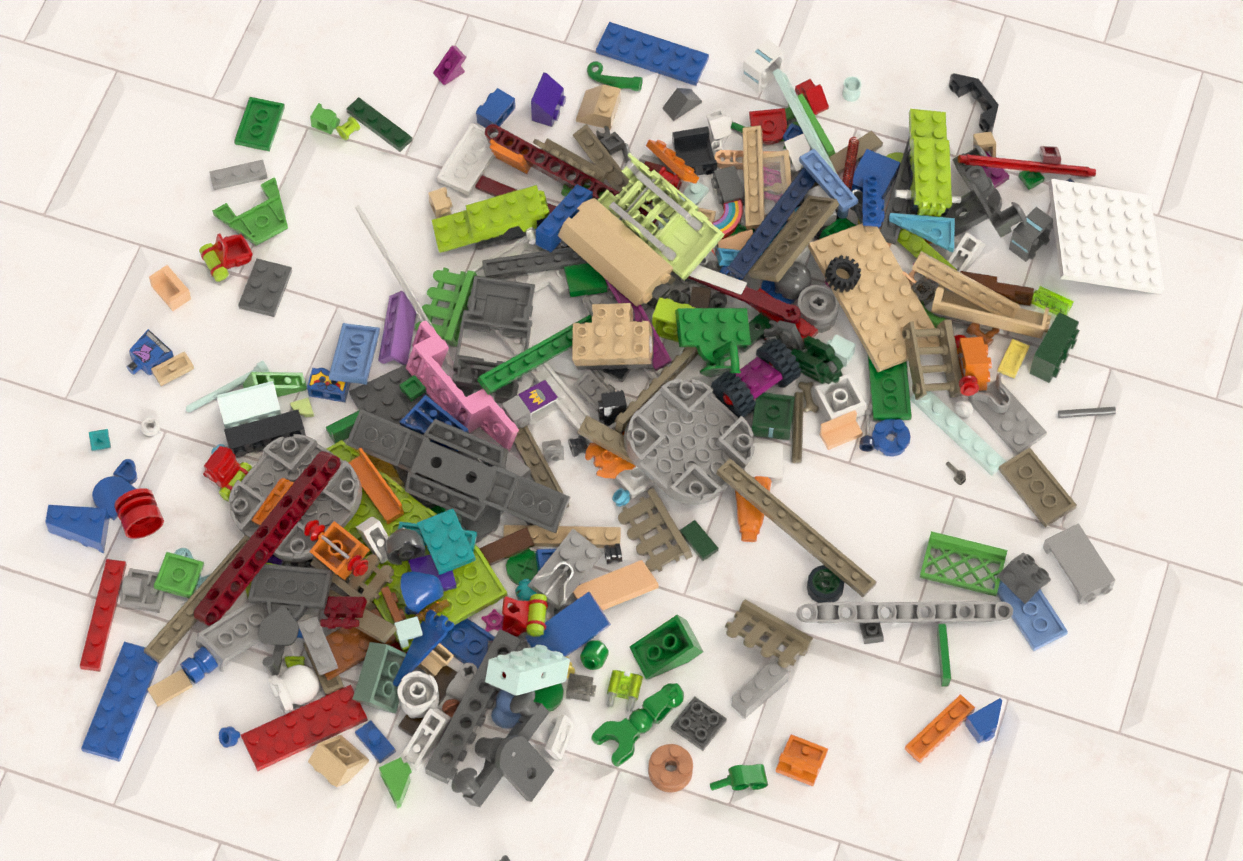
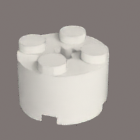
[397,671,439,718]

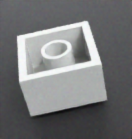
[813,374,866,422]

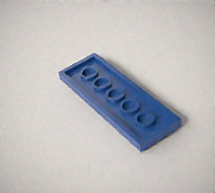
[596,22,709,86]
[81,641,159,762]

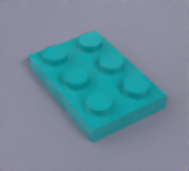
[417,509,476,575]

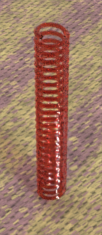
[842,137,859,191]

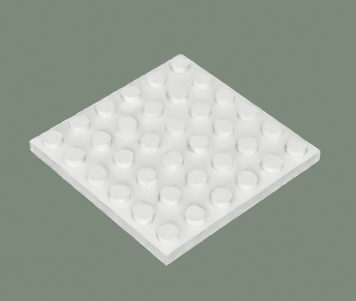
[1048,179,1164,294]

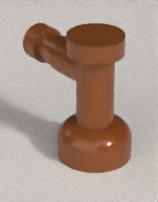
[966,323,1000,347]

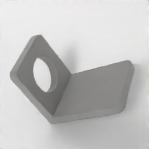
[542,439,564,462]

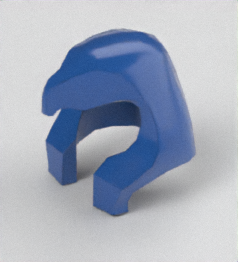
[401,571,444,615]

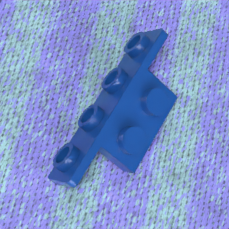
[863,175,884,229]

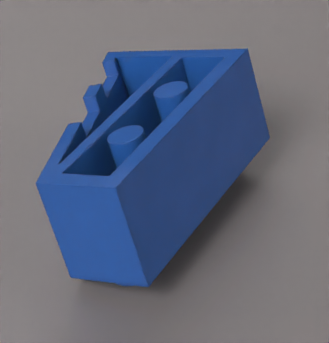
[400,395,469,452]
[45,505,110,553]

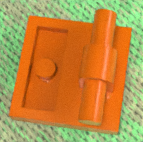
[776,734,828,786]

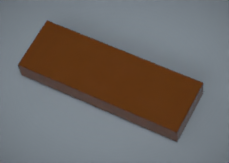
[479,527,535,566]

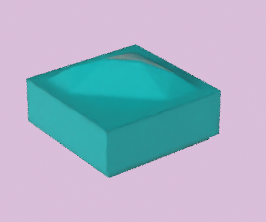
[88,429,111,451]

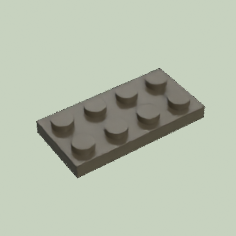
[998,447,1077,527]

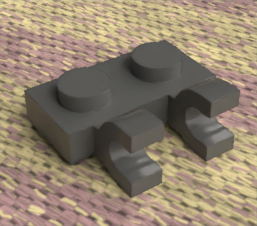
[764,320,805,351]

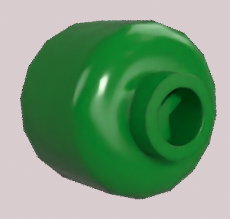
[580,640,609,670]

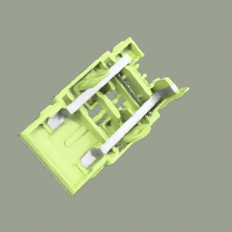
[597,153,724,281]

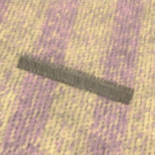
[792,392,804,463]

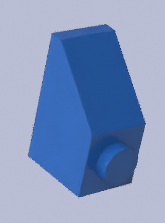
[965,698,1002,744]

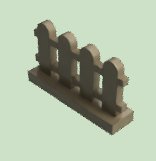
[532,138,609,183]
[618,487,693,572]
[310,554,394,611]
[725,599,813,668]

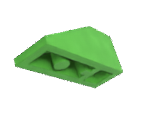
[243,372,307,397]

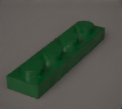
[346,97,412,152]

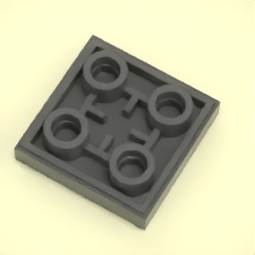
[671,696,727,751]

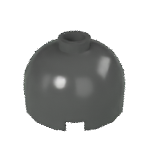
[774,261,812,300]
[385,528,425,565]

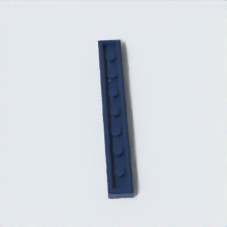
[727,167,816,279]

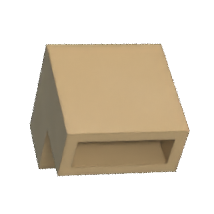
[418,643,454,677]

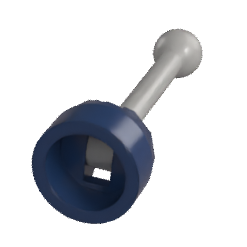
[859,409,875,452]

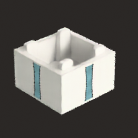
[742,39,784,93]

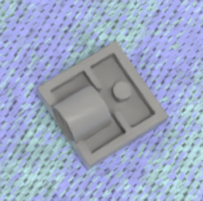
[120,568,165,613]

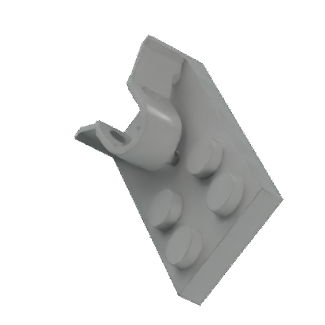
[968,373,1047,455]
[528,529,603,610]
[196,602,269,672]

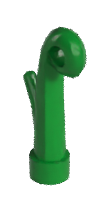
[587,61,643,92]

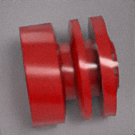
[114,488,164,539]

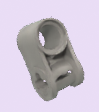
[446,663,478,702]

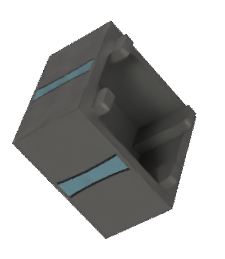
[1009,207,1053,262]

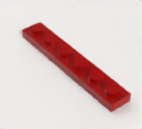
[80,559,127,672]

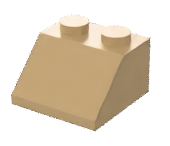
[576,85,621,130]
[308,735,369,788]

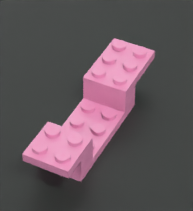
[406,321,519,452]

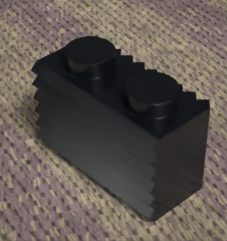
[598,390,627,426]

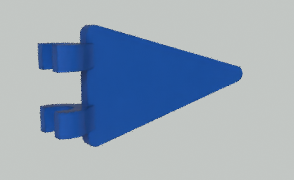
[393,610,455,687]

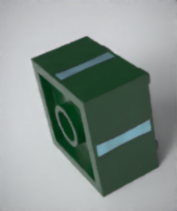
[752,392,795,440]

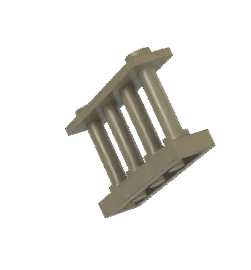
[902,320,962,400]

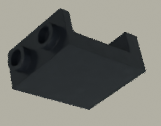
[672,126,717,176]

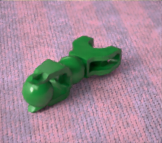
[591,683,684,767]

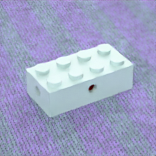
[485,645,570,696]

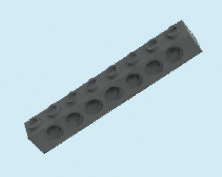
[425,629,523,784]

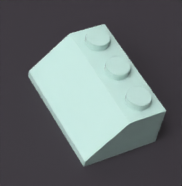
[217,381,281,429]

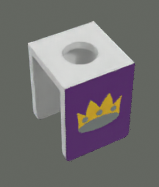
[518,380,558,425]

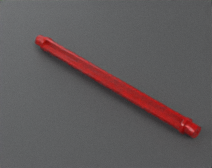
[957,154,1096,178]

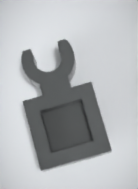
[596,126,626,155]

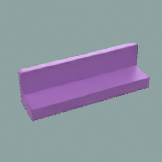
[378,291,418,365]

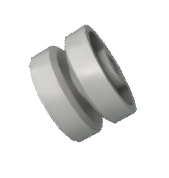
[797,285,839,333]

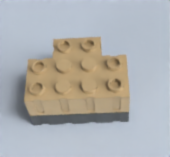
[572,303,654,370]

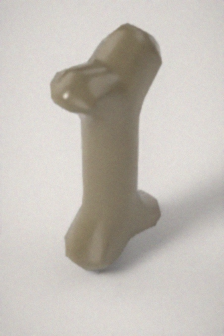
[798,381,819,413]

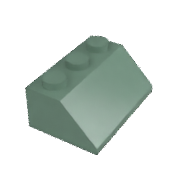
[352,642,406,714]

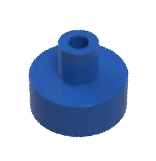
[219,726,240,748]

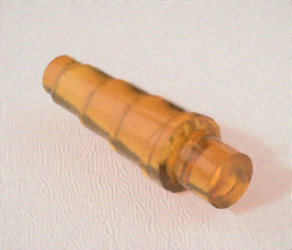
[414,599,450,621]

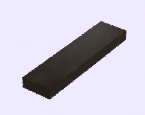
[398,665,458,737]

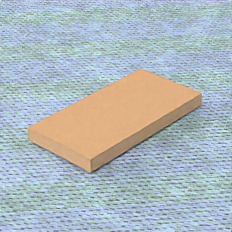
[572,560,659,611]

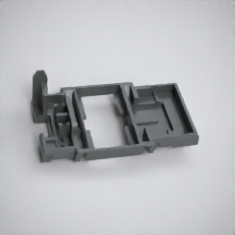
[452,275,535,403]

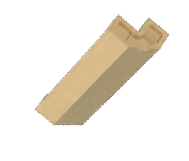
[558,198,673,306]
[931,284,1051,339]

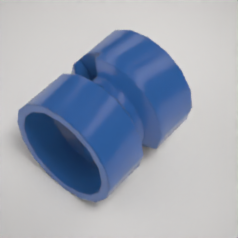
[180,647,218,684]

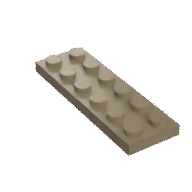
[748,196,839,282]

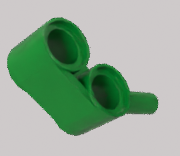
[710,764,768,791]

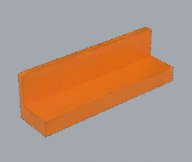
[349,448,404,524]

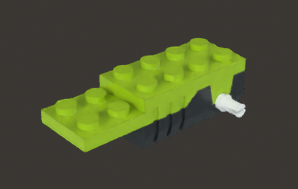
[895,108,961,217]
[432,185,550,253]

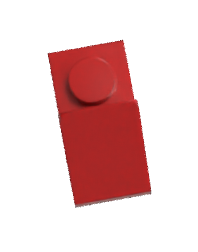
[795,79,829,115]

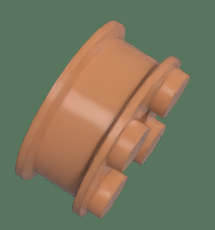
[648,744,693,792]

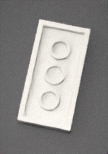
[436,123,498,196]

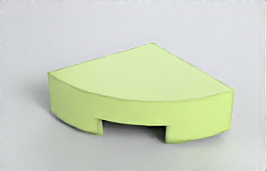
[290,398,314,417]

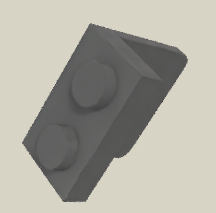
[997,553,1051,604]

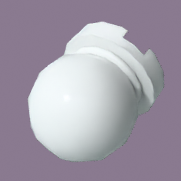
[268,665,319,714]

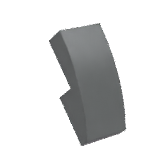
[859,623,884,644]

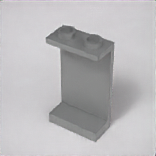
[1043,523,1116,605]

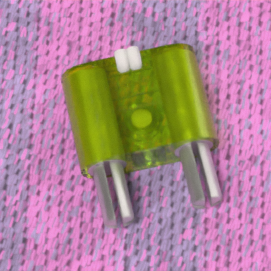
[607,670,643,712]

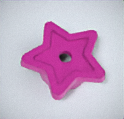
[481,609,503,632]

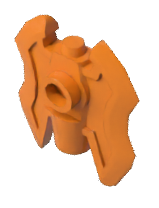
[585,431,636,479]

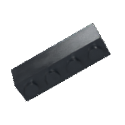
[224,409,306,457]

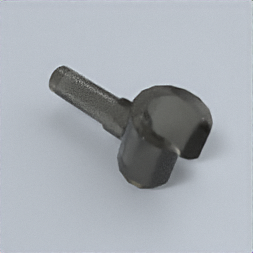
[946,461,966,485]

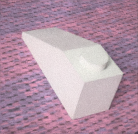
[948,232,985,272]
[400,708,452,771]

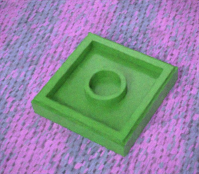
[154,552,204,598]

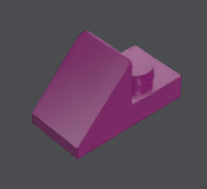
[433,45,467,85]

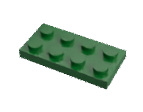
[867,354,912,421]

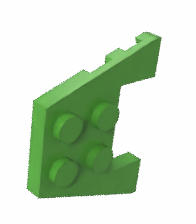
[212,177,288,246]

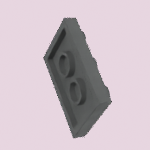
[238,258,293,317]

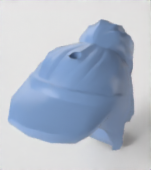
[491,689,521,729]

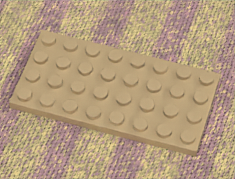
[808,223,940,372]

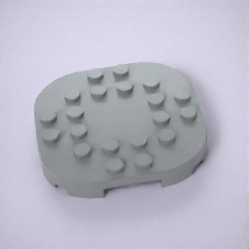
[624,378,755,505]
[229,434,362,562]

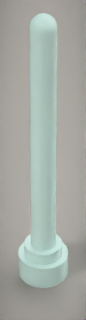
[186,360,270,412]

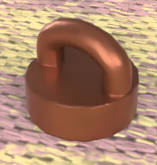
[442,699,460,718]

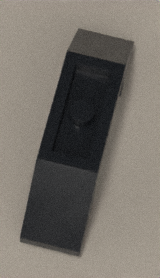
[949,73,999,133]

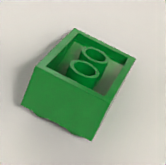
[629,614,704,680]

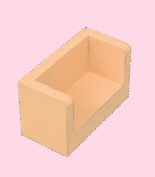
[149,265,191,311]

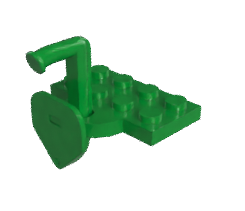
[675,308,751,377]

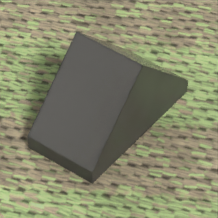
[663,88,702,121]

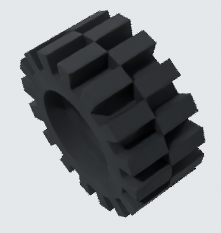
[825,255,861,293]

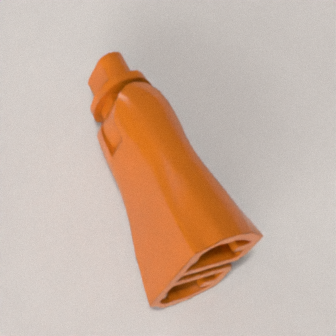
[735,476,772,542]

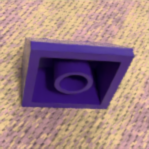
[531,72,566,127]

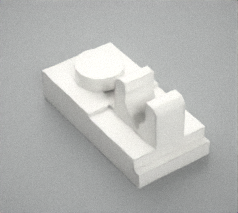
[545,714,575,760]

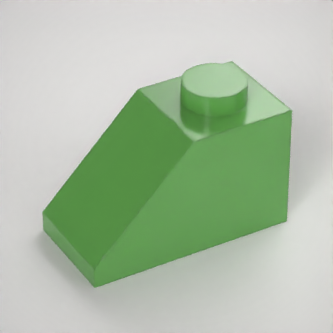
[379,757,412,809]

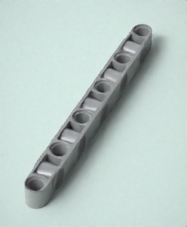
[796,601,1013,623]

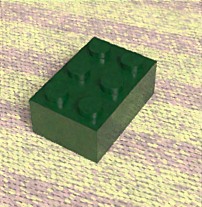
[1029,312,1080,383]

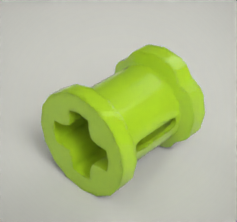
[336,116,361,140]

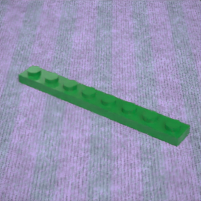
[477,315,592,395]

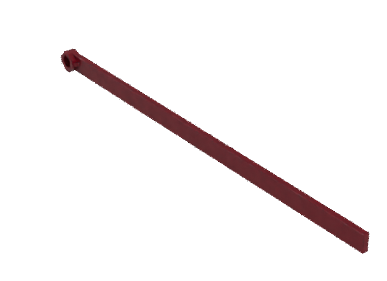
[475,175,801,324]

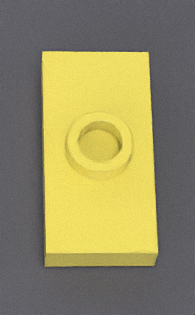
[997,339,1030,379]

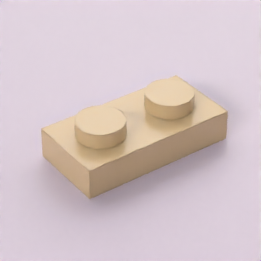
[151,351,194,386]

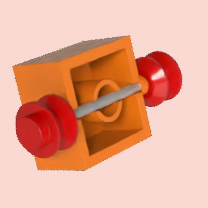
[954,335,992,396]
[304,520,370,580]

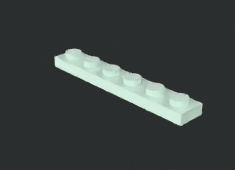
[911,391,1006,476]

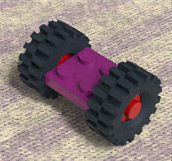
[711,338,801,418]

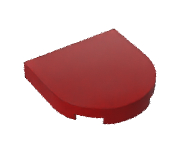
[749,108,787,145]

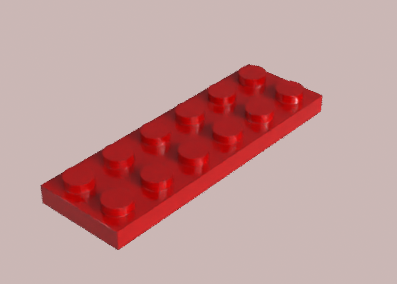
[241,684,368,772]

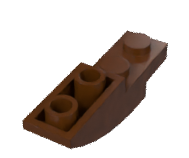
[960,271,1034,306]

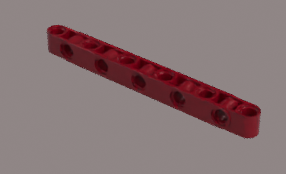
[194,451,341,626]

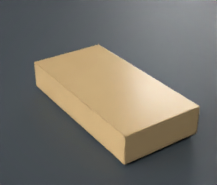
[147,669,193,707]

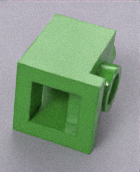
[310,103,340,134]

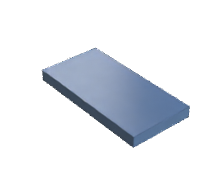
[329,323,380,385]
[992,581,1068,651]

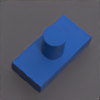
[355,720,396,764]

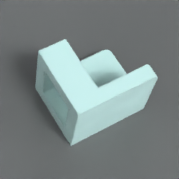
[394,616,423,649]

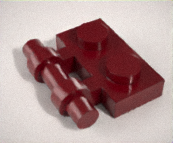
[320,596,367,629]

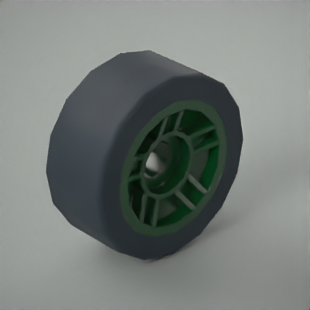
[807,565,845,603]

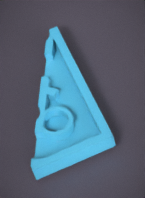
[889,213,955,252]

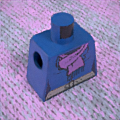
[126,329,174,375]

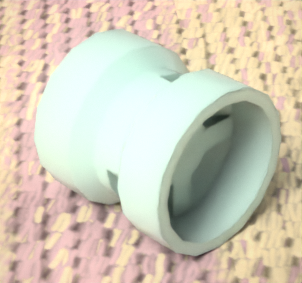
[842,76,862,102]

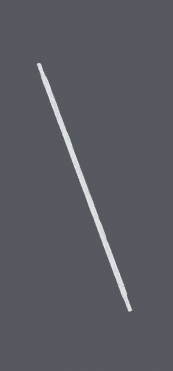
[354,204,456,374]

